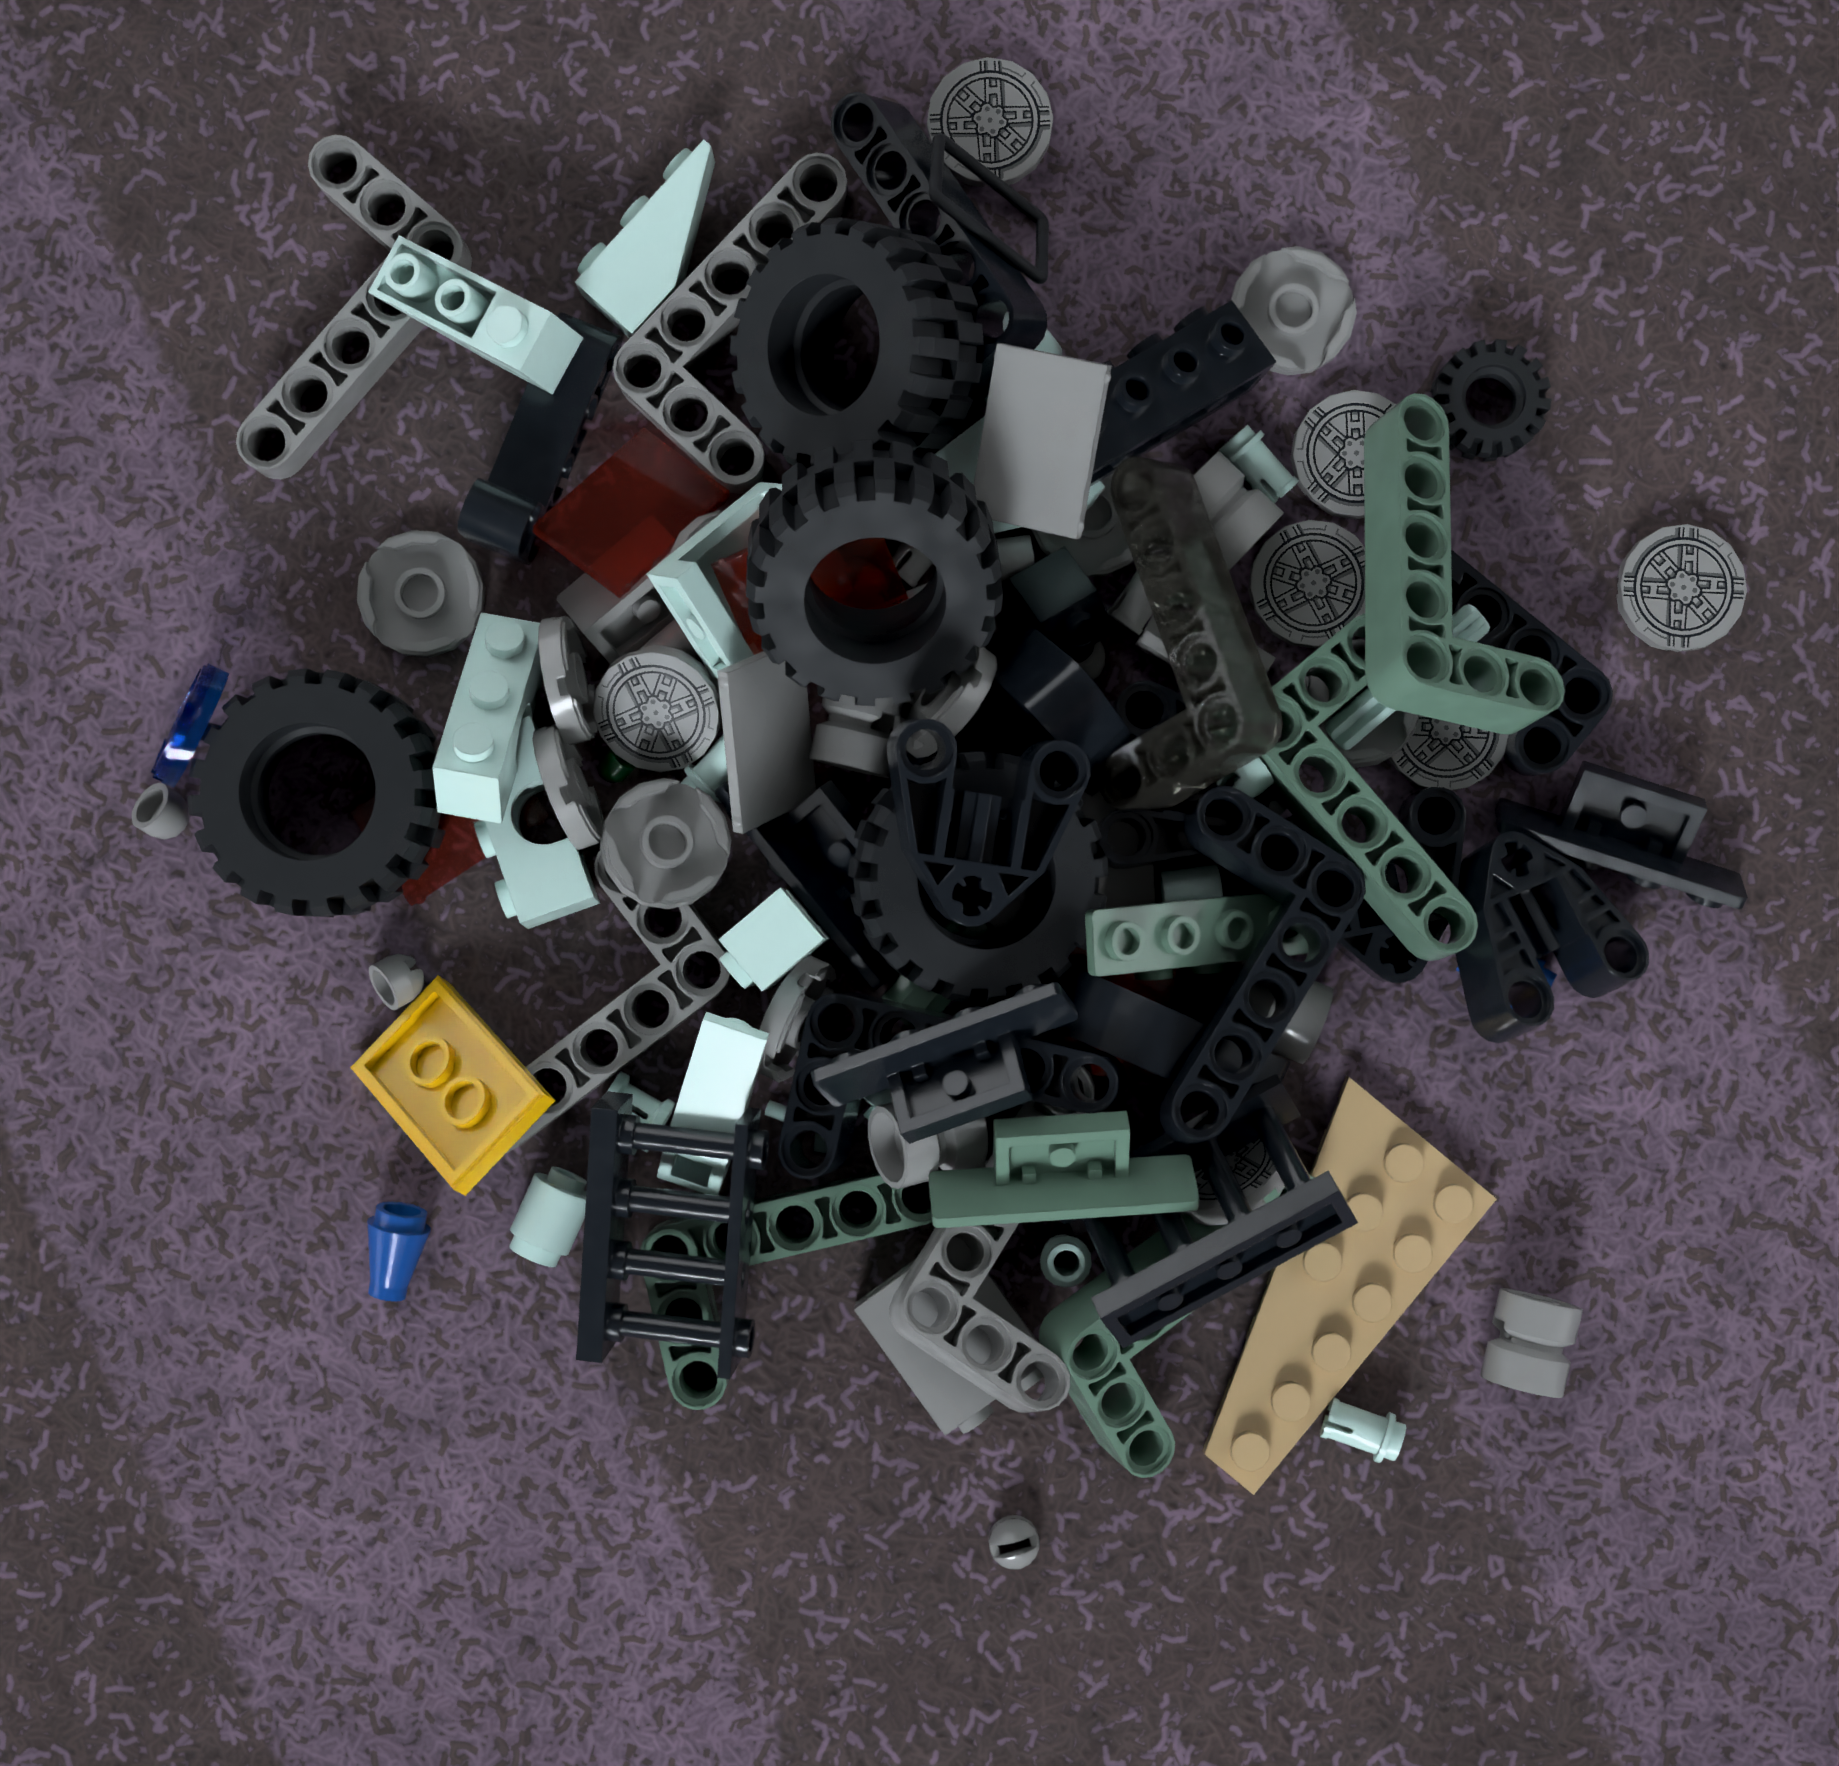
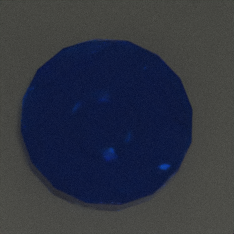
[151,663,229,788]

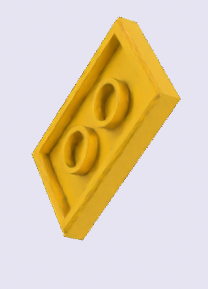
[350,975,555,1196]

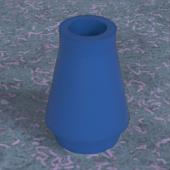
[367,1202,431,1301]

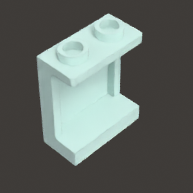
[647,482,853,679]

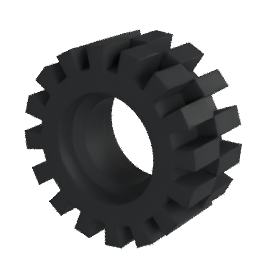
[1430,339,1552,462]

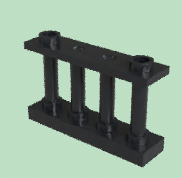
[1061,1073,1358,1348]
[576,1091,769,1379]

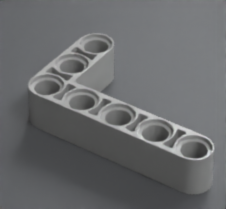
[236,135,472,480]
[613,153,849,494]
[507,850,733,1153]
[889,1066,1095,1413]

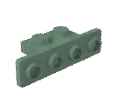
[1085,893,1308,980]
[928,1111,1199,1228]

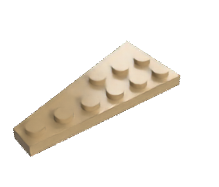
[1202,1076,1497,1495]

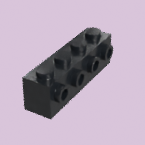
[1090,300,1277,487]

